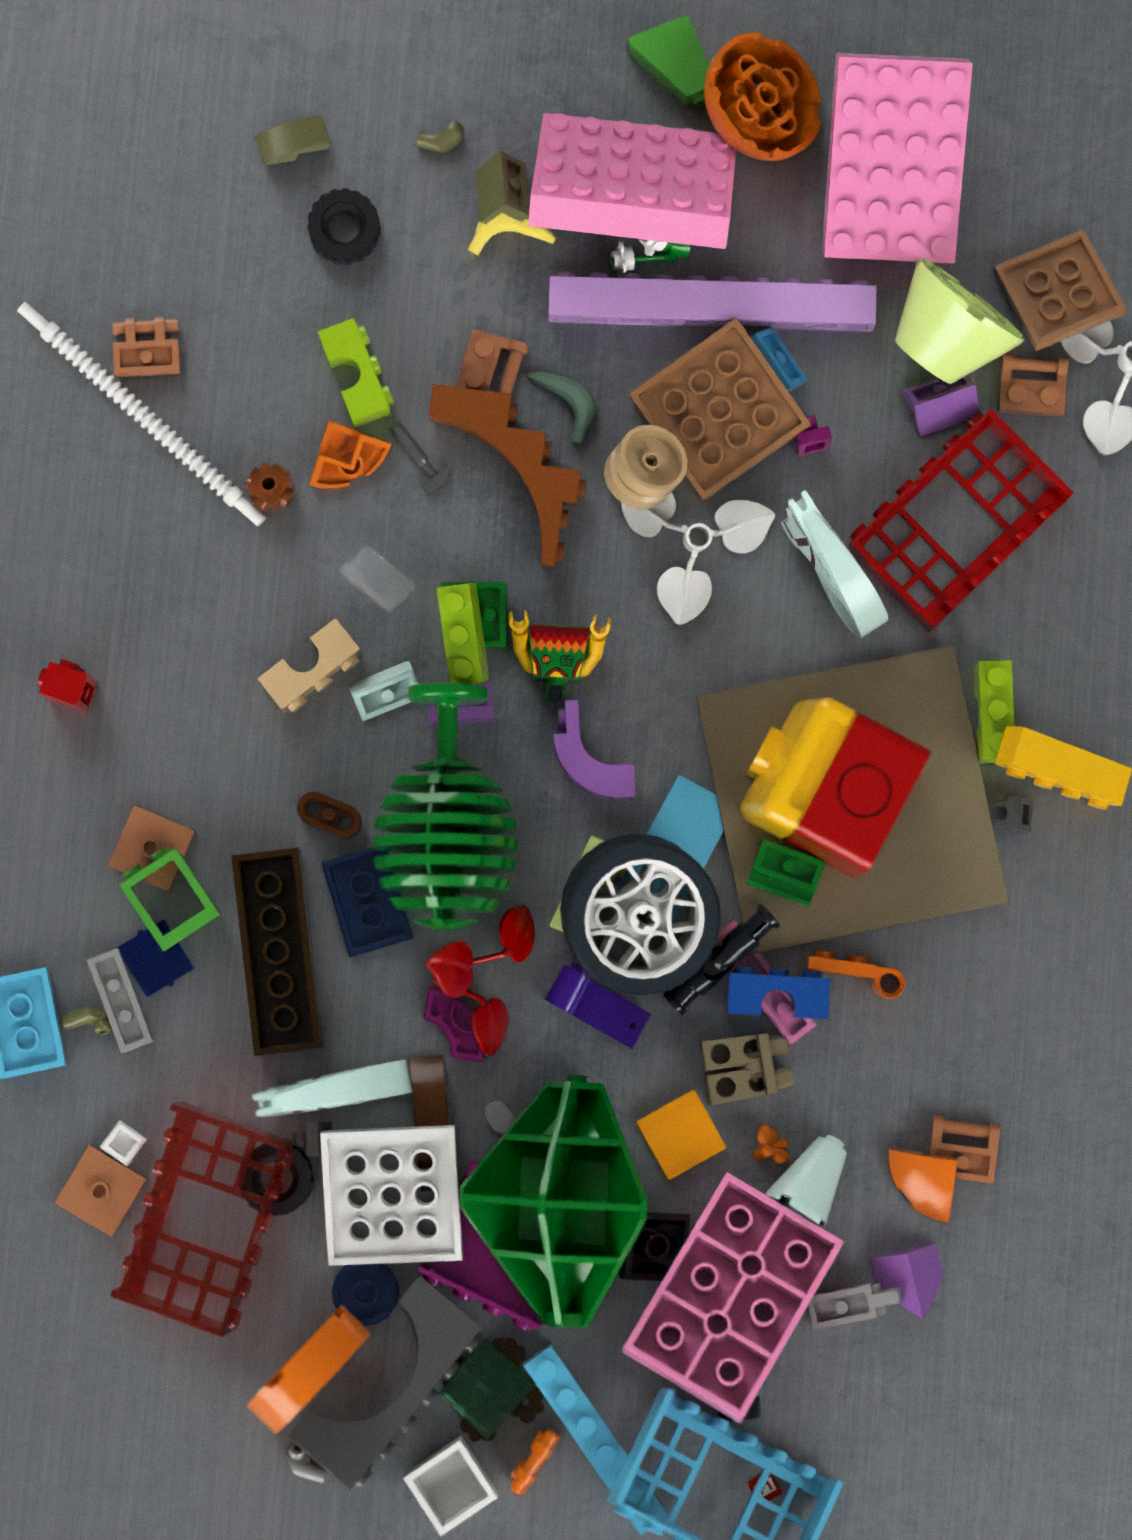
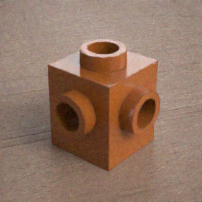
[246,463,295,514]

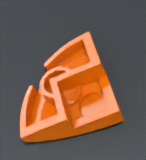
[309,419,392,488]
[889,1148,957,1223]

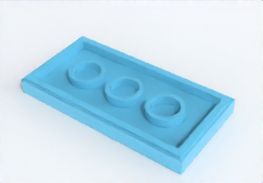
[617,775,724,922]

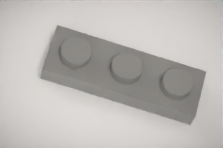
[87,948,154,1054]

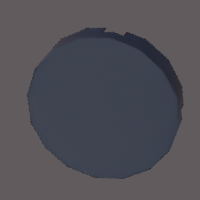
[332,1264,399,1326]

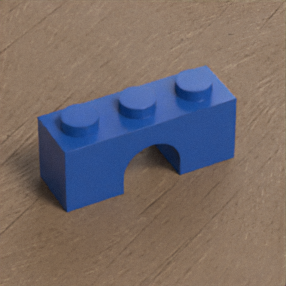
[726,967,830,1019]

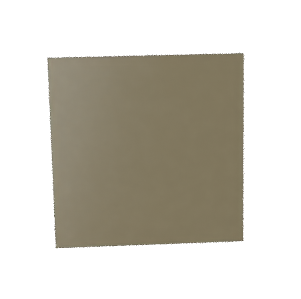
[696,645,1009,955]

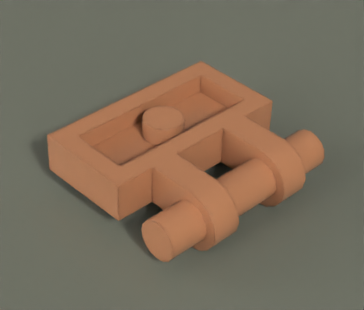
[112,316,181,377]

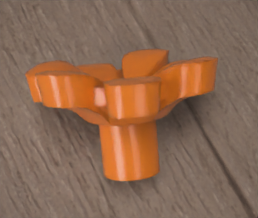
[753,1124,790,1164]

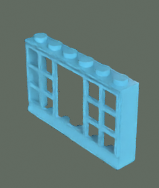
[606,1388,844,1540]

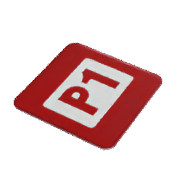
[748,1473,782,1506]

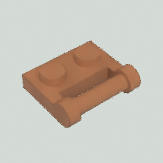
[456,329,529,402]
[998,353,1069,417]
[928,1114,1000,1184]

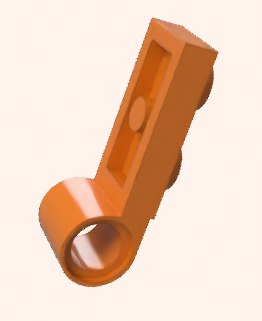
[805,951,905,999]

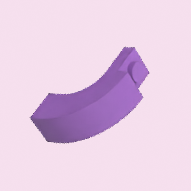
[553,700,636,800]

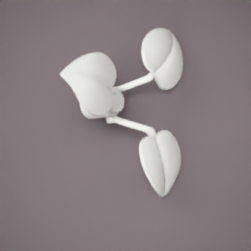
[1060,321,1132,455]
[621,492,775,625]

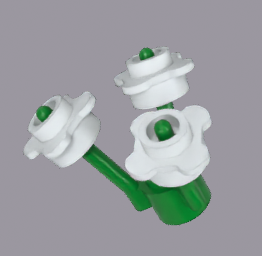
[610,239,691,278]

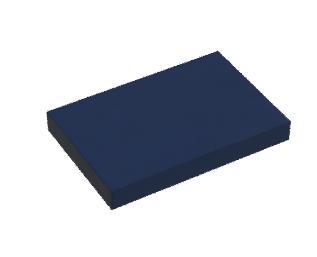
[321,847,414,958]

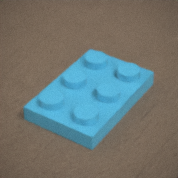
[0,967,68,1079]

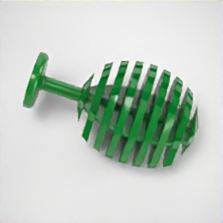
[373,683,518,930]

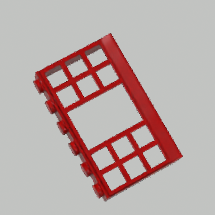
[848,409,1074,632]

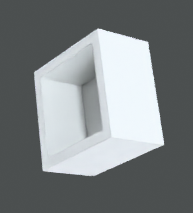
[403,1435,498,1537]

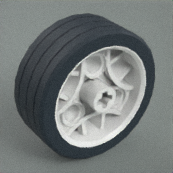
[560,834,721,995]

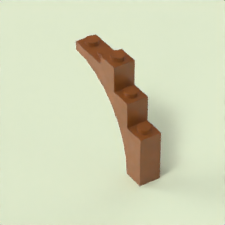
[428,384,586,570]

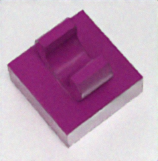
[795,415,832,456]

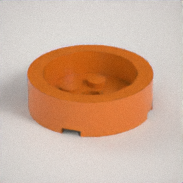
[246,1305,371,1435]

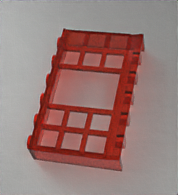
[110,1101,294,1337]

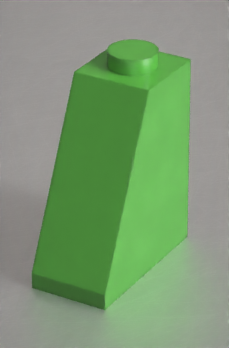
[627,14,709,107]

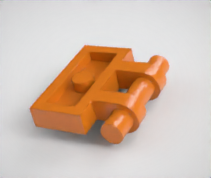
[509,1426,561,1496]

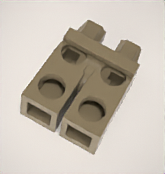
[699,1033,794,1105]

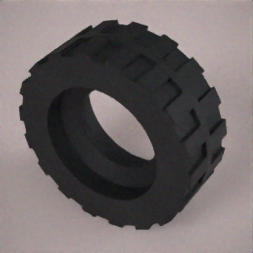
[307,188,381,265]
[238,1141,314,1216]

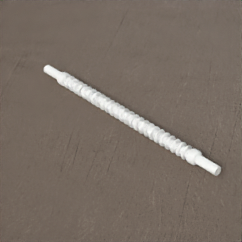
[17,302,266,527]

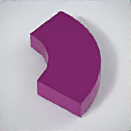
[423,986,484,1063]

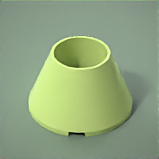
[895,258,1025,384]

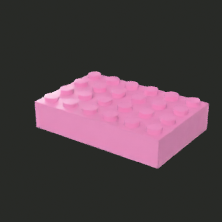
[822,53,973,263]
[528,113,736,249]
[622,1172,844,1424]

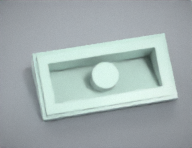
[349,661,419,721]

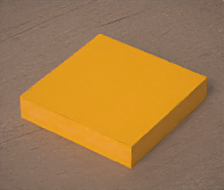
[636,1089,727,1181]

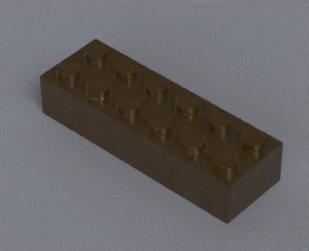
[231,847,324,1056]

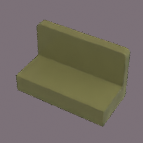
[476,151,529,224]

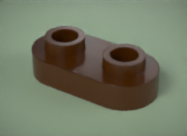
[297,792,362,838]

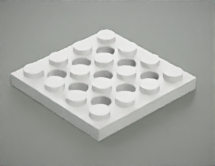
[320,1125,463,1266]

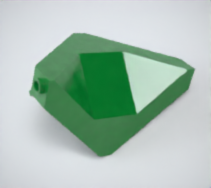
[459,1075,648,1327]

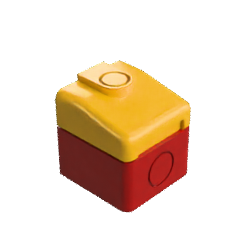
[740,698,932,879]

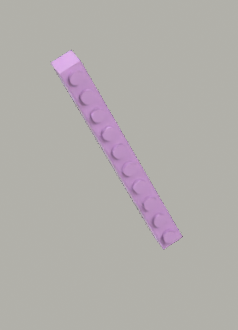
[549,272,877,332]

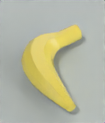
[467,213,556,256]

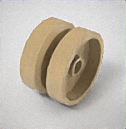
[604,425,688,510]

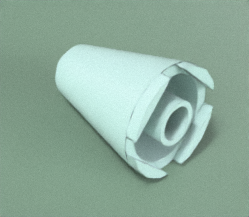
[765,1135,847,1229]

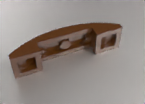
[410,1055,449,1191]

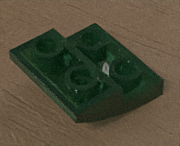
[438,1339,536,1440]

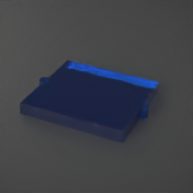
[117,919,195,997]

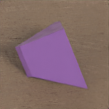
[870,1243,944,1320]

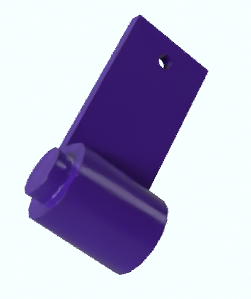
[544,962,652,1049]

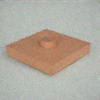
[108,805,196,892]
[54,1145,148,1237]

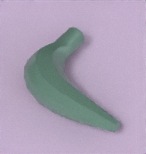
[527,372,596,444]

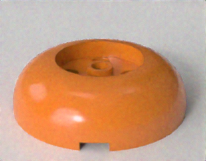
[704,32,822,161]

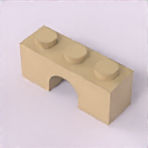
[257,618,362,713]

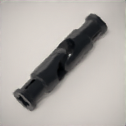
[663,903,780,1015]

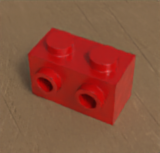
[37,659,98,713]

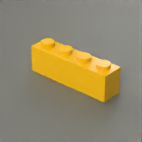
[995,726,1132,810]

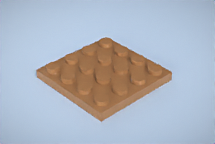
[629,317,812,501]

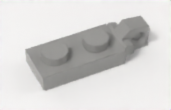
[808,1283,903,1330]

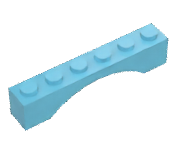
[523,1342,669,1535]

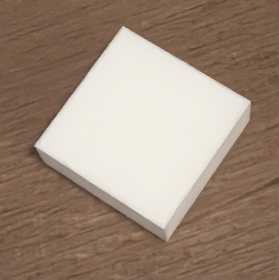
[100,1120,148,1167]

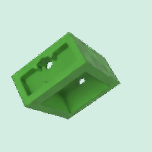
[119,846,221,952]

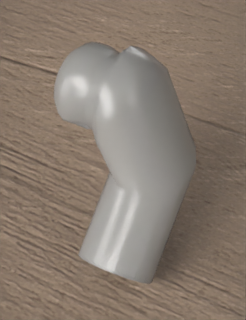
[286,1442,327,1484]

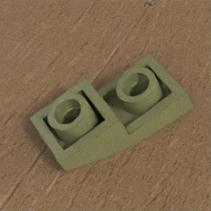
[255,115,331,165]

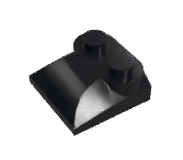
[618,1211,690,1281]

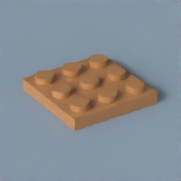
[994,229,1126,351]

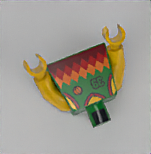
[509,610,612,701]

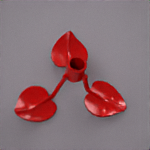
[425,905,535,1057]

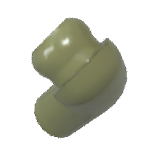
[416,121,464,153]
[61,1006,112,1035]

